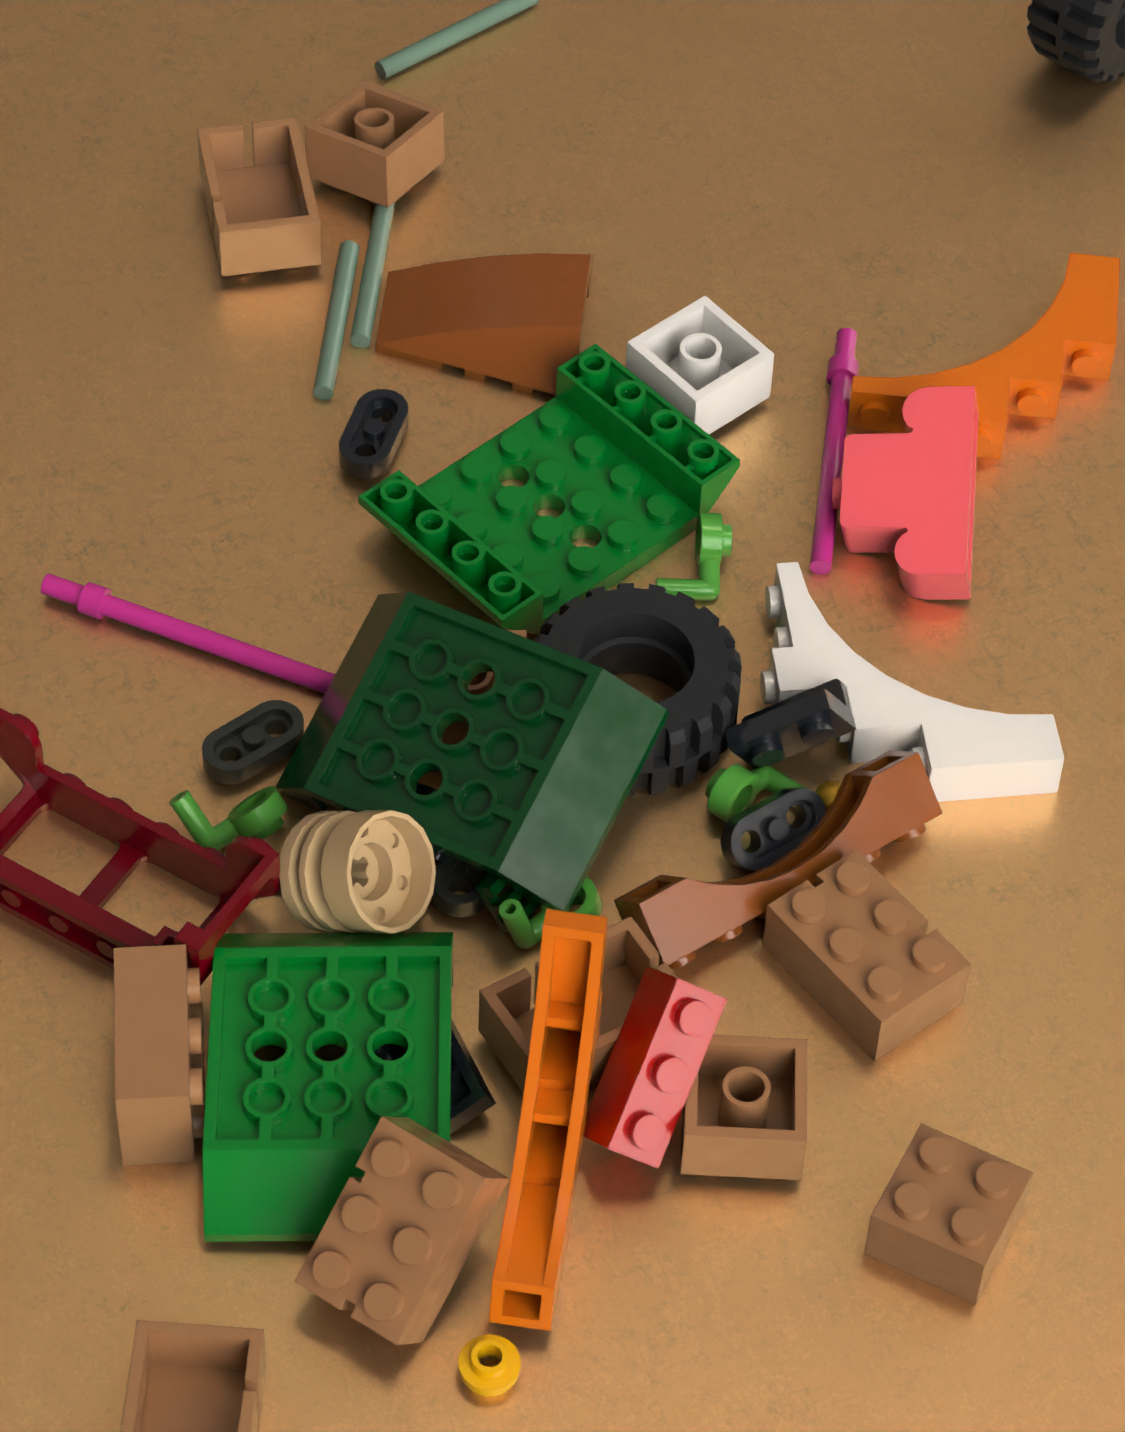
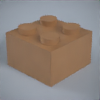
[305,81,445,208]
[680,1034,807,1180]
[864,1123,1033,1304]

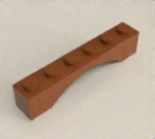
[614,750,943,969]

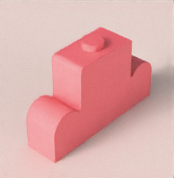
[832,386,979,600]

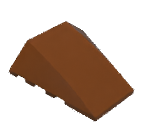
[375,253,594,396]

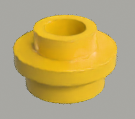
[458,1334,521,1397]

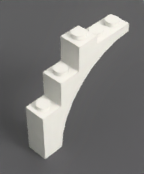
[760,562,1064,802]

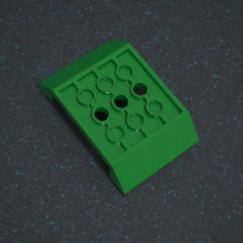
[358,343,740,635]
[203,932,453,1242]

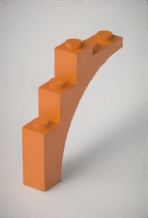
[847,253,1120,459]
[489,909,608,1331]

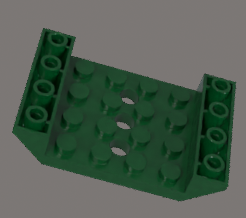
[275,591,670,912]

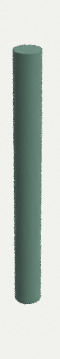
[375,0,539,80]
[350,202,395,348]
[313,240,359,400]

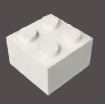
[626,296,774,434]

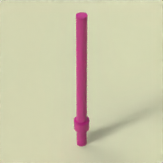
[810,328,859,574]
[41,573,335,694]

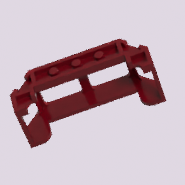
[0,708,281,985]

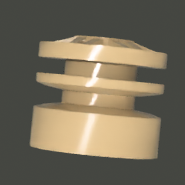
[279,810,436,934]

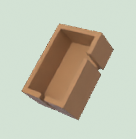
[197,117,322,277]
[762,850,971,1061]
[478,917,677,1094]
[114,944,205,1166]
[294,1116,510,1345]
[120,1320,266,1432]

